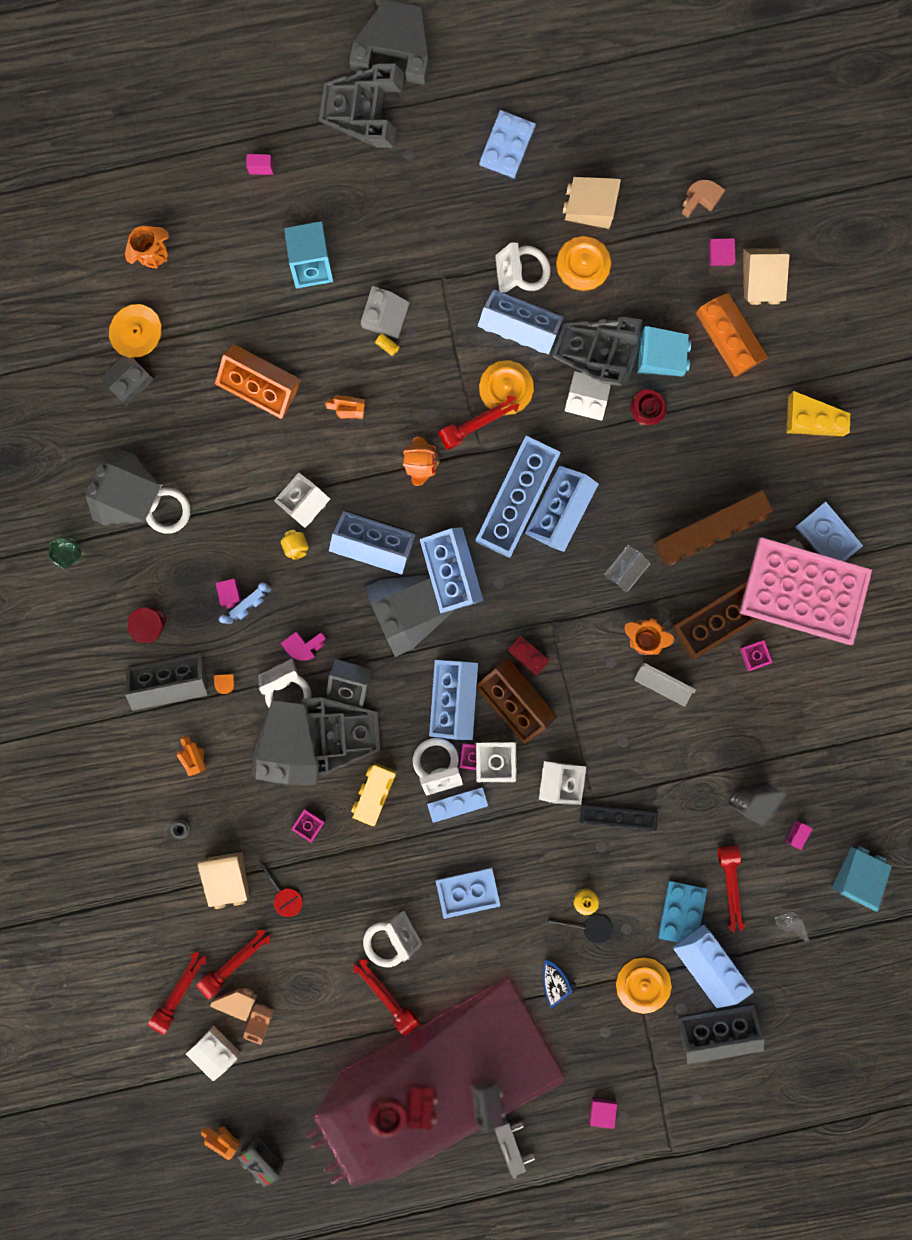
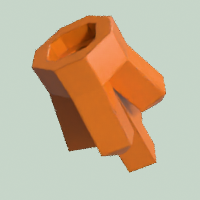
[325,395,365,419]
[176,736,207,776]
[201,1126,240,1160]

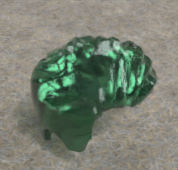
[48,537,82,570]

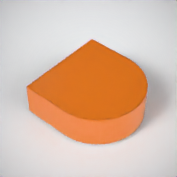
[214,674,235,694]

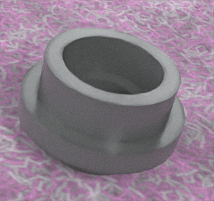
[170,820,190,839]

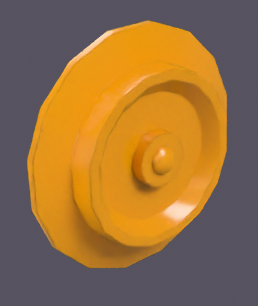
[556,236,611,291]
[109,304,162,358]
[479,360,534,415]
[616,957,672,1014]

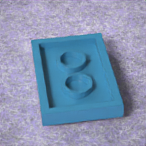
[658,880,707,942]

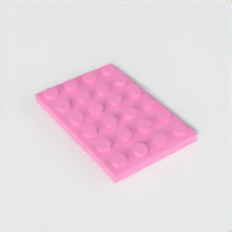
[739,538,872,645]

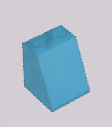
[284,221,333,288]
[638,326,691,376]
[832,846,892,911]

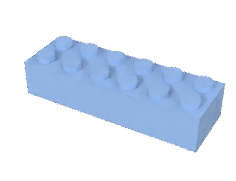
[476,436,561,558]

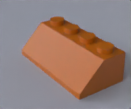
[696,293,768,377]
[215,344,301,419]

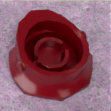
[630,389,666,425]
[127,607,166,643]
[367,1097,406,1137]

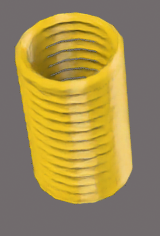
[375,333,399,356]

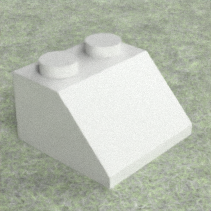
[565,371,611,420]
[274,473,330,528]
[476,742,517,782]
[539,761,586,805]
[186,1025,241,1081]

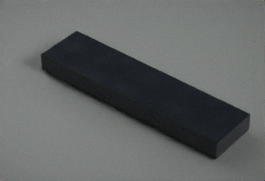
[579,804,658,831]

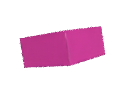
[246,154,274,175]
[709,239,735,266]
[739,640,772,671]
[460,743,477,770]
[291,808,325,843]
[785,821,812,850]
[589,1098,617,1129]

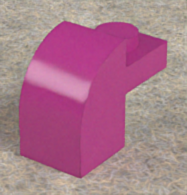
[281,632,327,661]

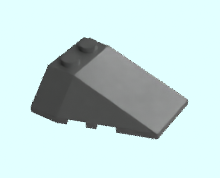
[553,317,642,386]
[86,451,161,526]
[364,575,456,657]
[300,697,380,776]
[251,700,319,785]

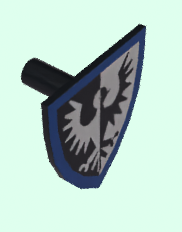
[543,959,576,1009]

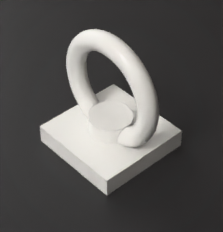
[496,243,550,293]
[146,485,190,533]
[258,658,311,707]
[413,738,463,796]
[363,911,423,967]

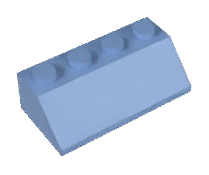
[478,289,564,354]
[525,466,599,552]
[329,511,416,574]
[420,527,483,613]
[429,660,478,740]
[673,925,753,1008]

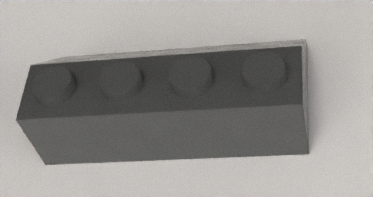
[125,653,208,711]
[729,785,787,827]
[678,1005,764,1064]

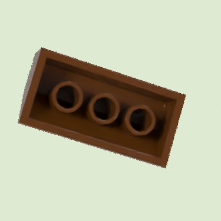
[476,658,558,744]

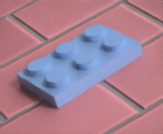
[480,110,535,179]
[795,502,863,562]
[436,867,500,919]

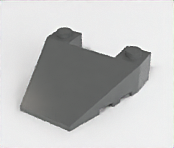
[349,0,429,85]
[319,64,404,148]

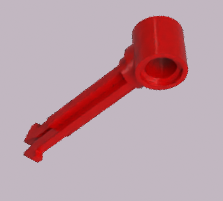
[437,395,520,450]
[717,845,746,932]
[195,930,270,1000]
[147,952,207,1035]
[353,959,420,1036]

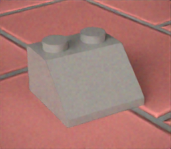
[361,286,410,339]

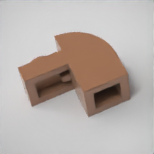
[682,180,725,218]
[243,1004,274,1045]

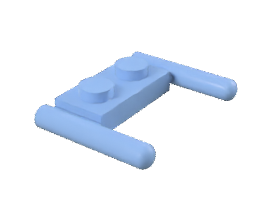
[219,582,271,624]

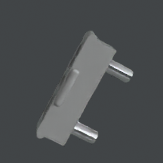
[494,1120,535,1178]

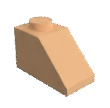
[210,988,258,1021]

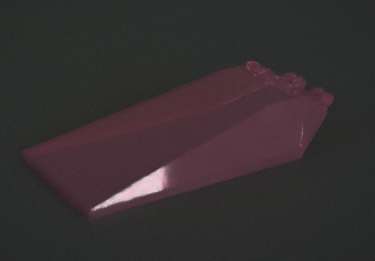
[305,978,565,1187]

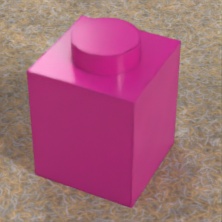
[216,579,242,609]

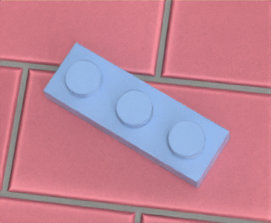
[427,787,488,823]

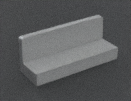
[633,663,696,707]

